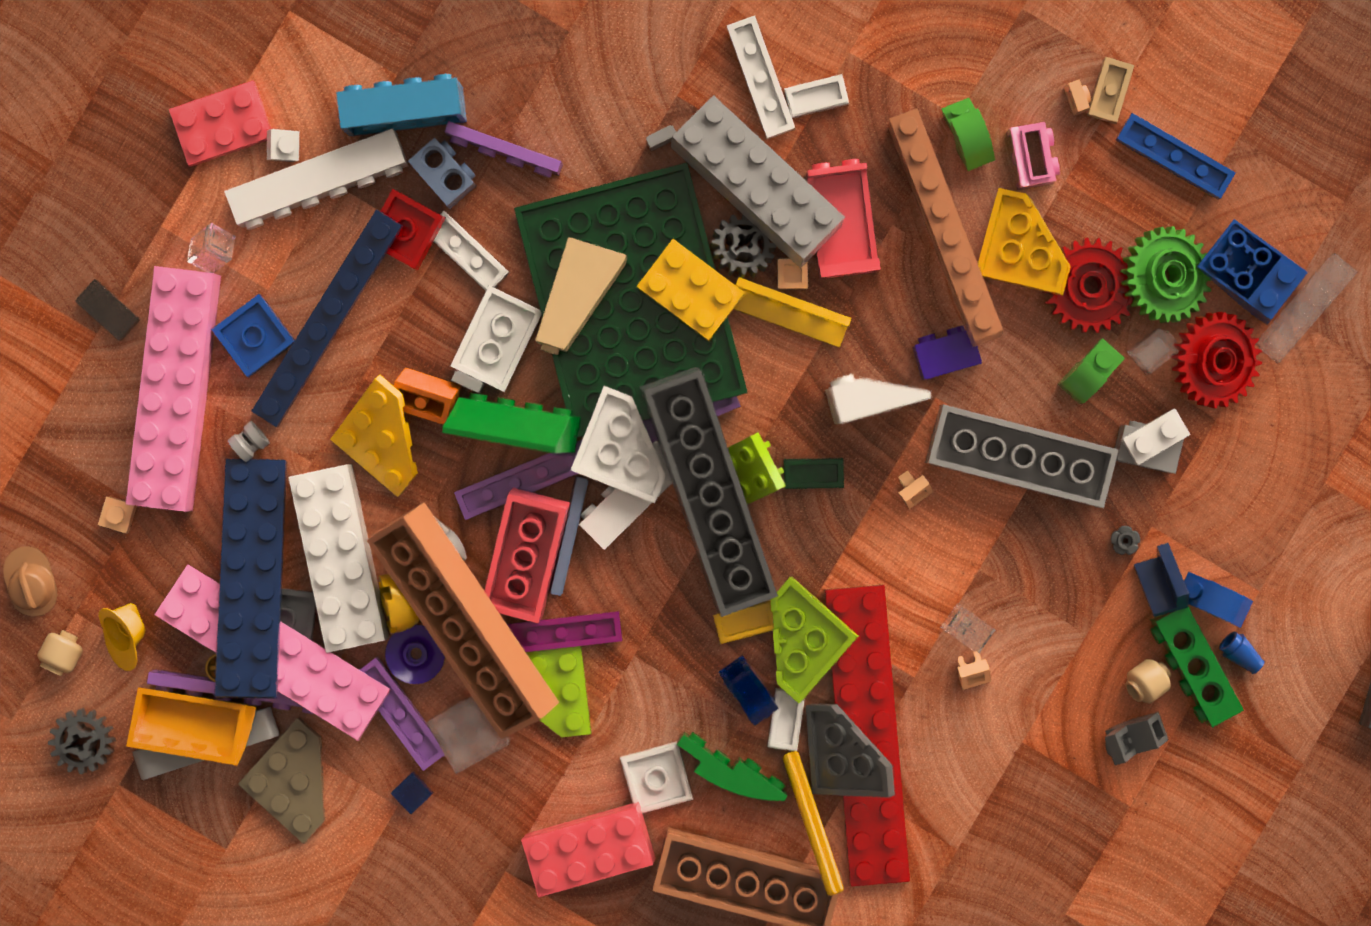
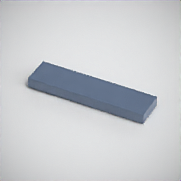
[549,476,588,596]

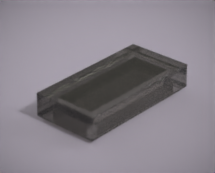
[75,279,141,341]

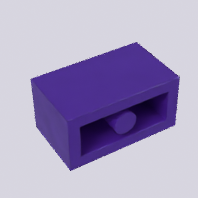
[912,325,982,380]

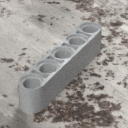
[132,706,280,780]

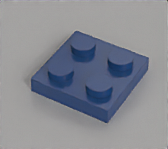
[211,294,295,378]

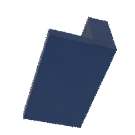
[1134,543,1189,617]

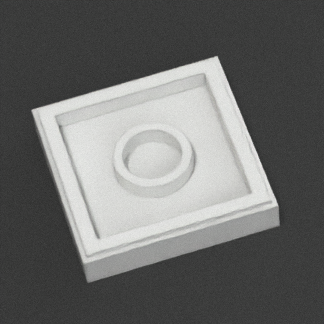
[620,741,693,814]

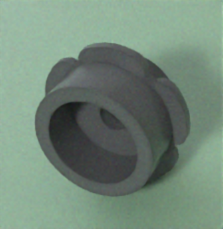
[1111,526,1140,555]

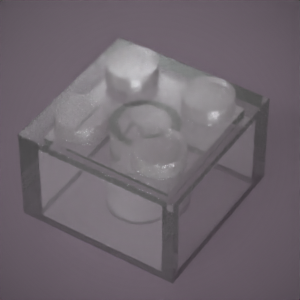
[426,696,511,774]

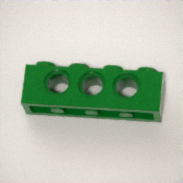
[1150,607,1244,728]

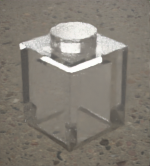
[1127,328,1179,375]

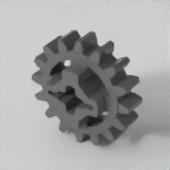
[710,214,776,278]
[48,708,116,774]

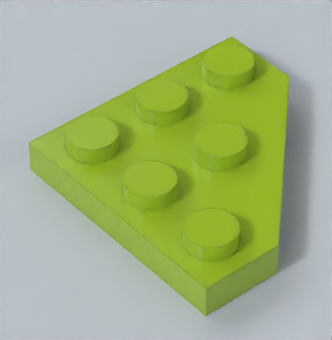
[771,577,859,704]
[526,646,592,738]

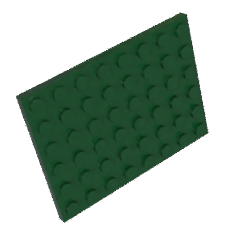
[514,163,748,438]

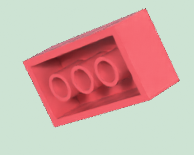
[484,487,571,623]
[521,801,656,898]

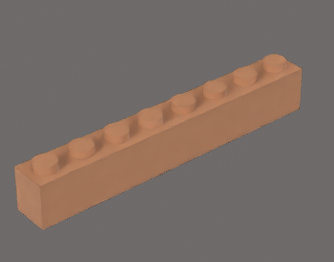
[888,108,1004,347]

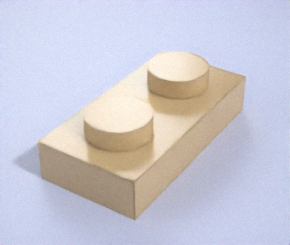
[1087,57,1134,124]

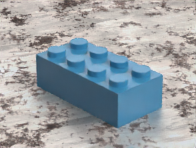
[336,74,467,136]

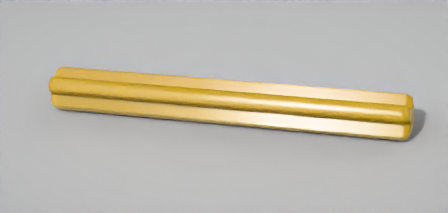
[783,751,843,896]

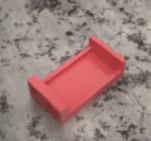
[806,159,881,280]

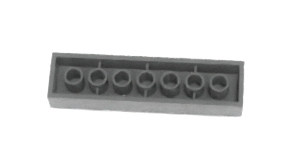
[640,367,778,617]

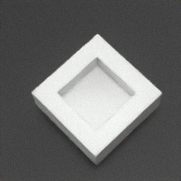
[267,129,299,162]

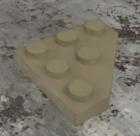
[238,717,325,844]

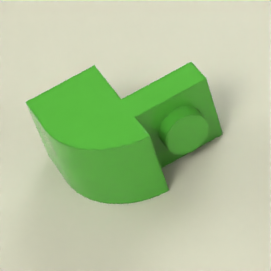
[941,98,995,171]
[1057,338,1125,404]

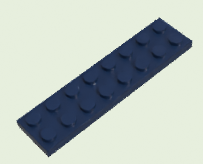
[215,459,287,699]

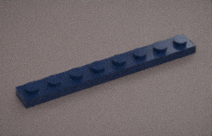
[252,210,403,427]

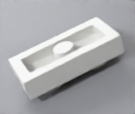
[1121,409,1190,465]

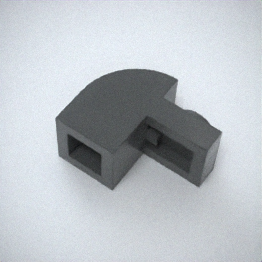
[1104,712,1169,765]

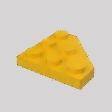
[978,188,1071,296]
[330,375,418,497]

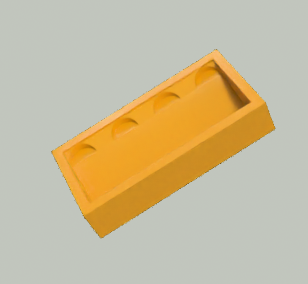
[126,687,256,765]

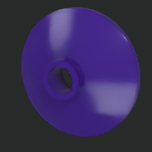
[385,624,445,684]

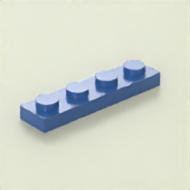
[1116,113,1236,200]

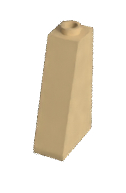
[535,237,627,355]

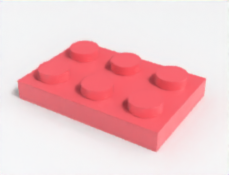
[169,81,271,167]

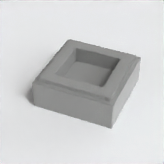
[646,125,676,152]
[451,370,485,394]

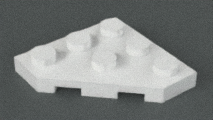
[571,386,666,503]

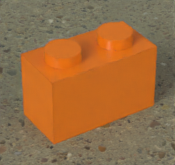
[394,367,462,425]

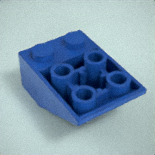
[1197,219,1308,325]

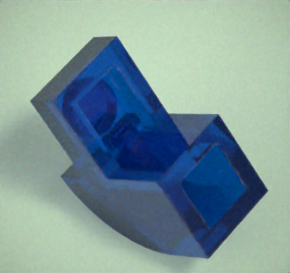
[719,655,779,726]

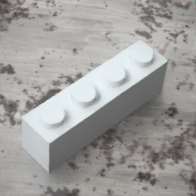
[579,441,672,550]

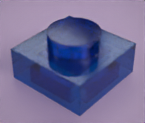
[391,771,434,814]

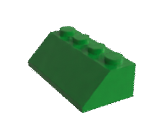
[442,393,580,453]

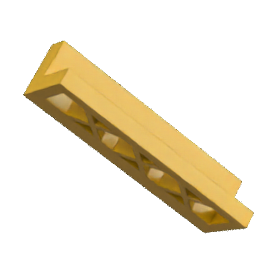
[734,277,851,348]

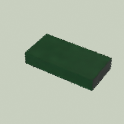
[784,458,844,489]

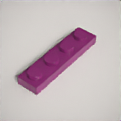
[507,611,623,652]

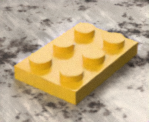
[637,239,745,341]

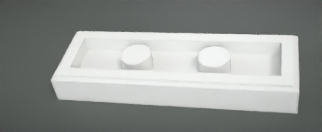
[434,211,509,291]

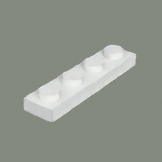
[727,15,795,139]

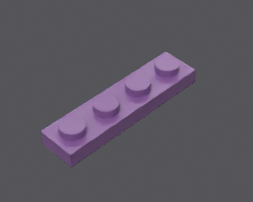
[445,121,563,178]
[360,657,448,771]

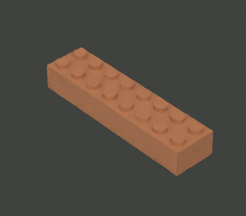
[366,502,559,739]

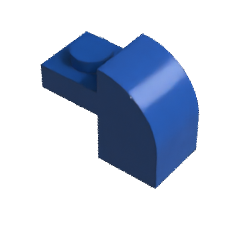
[1184,572,1253,628]

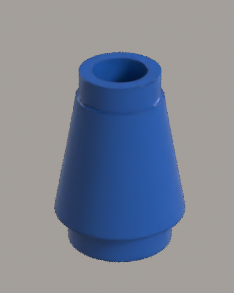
[1219,631,1265,674]

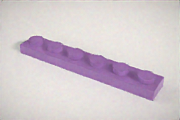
[147,669,313,714]

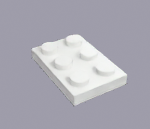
[450,285,542,392]

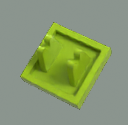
[728,432,786,504]

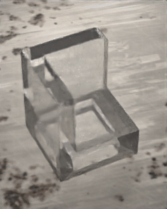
[187,223,236,273]

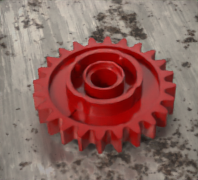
[1042,237,1133,334]
[1171,312,1262,408]

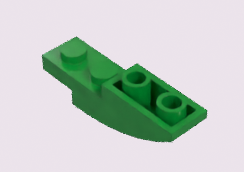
[677,731,788,801]

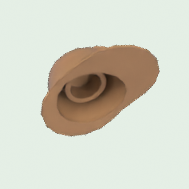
[3,546,58,617]

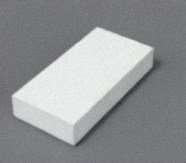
[784,74,849,118]
[767,688,805,751]

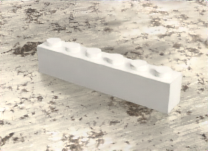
[224,128,409,230]

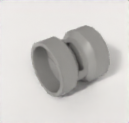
[228,421,270,462]

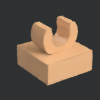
[898,470,933,509]
[957,651,991,690]

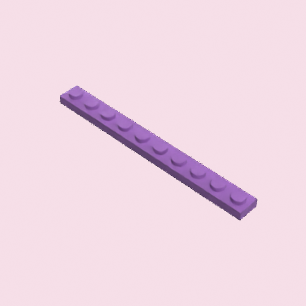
[454,397,741,520]

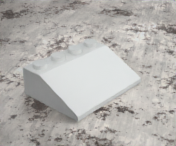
[825,375,931,424]

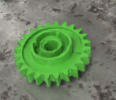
[1121,226,1212,323]

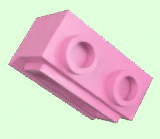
[1006,122,1060,190]

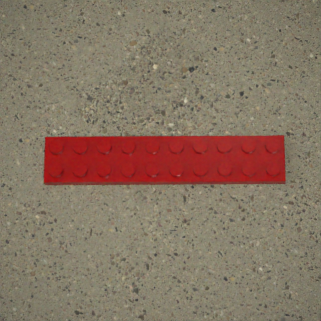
[825,584,910,887]

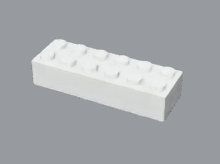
[288,464,390,653]

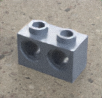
[408,137,477,209]

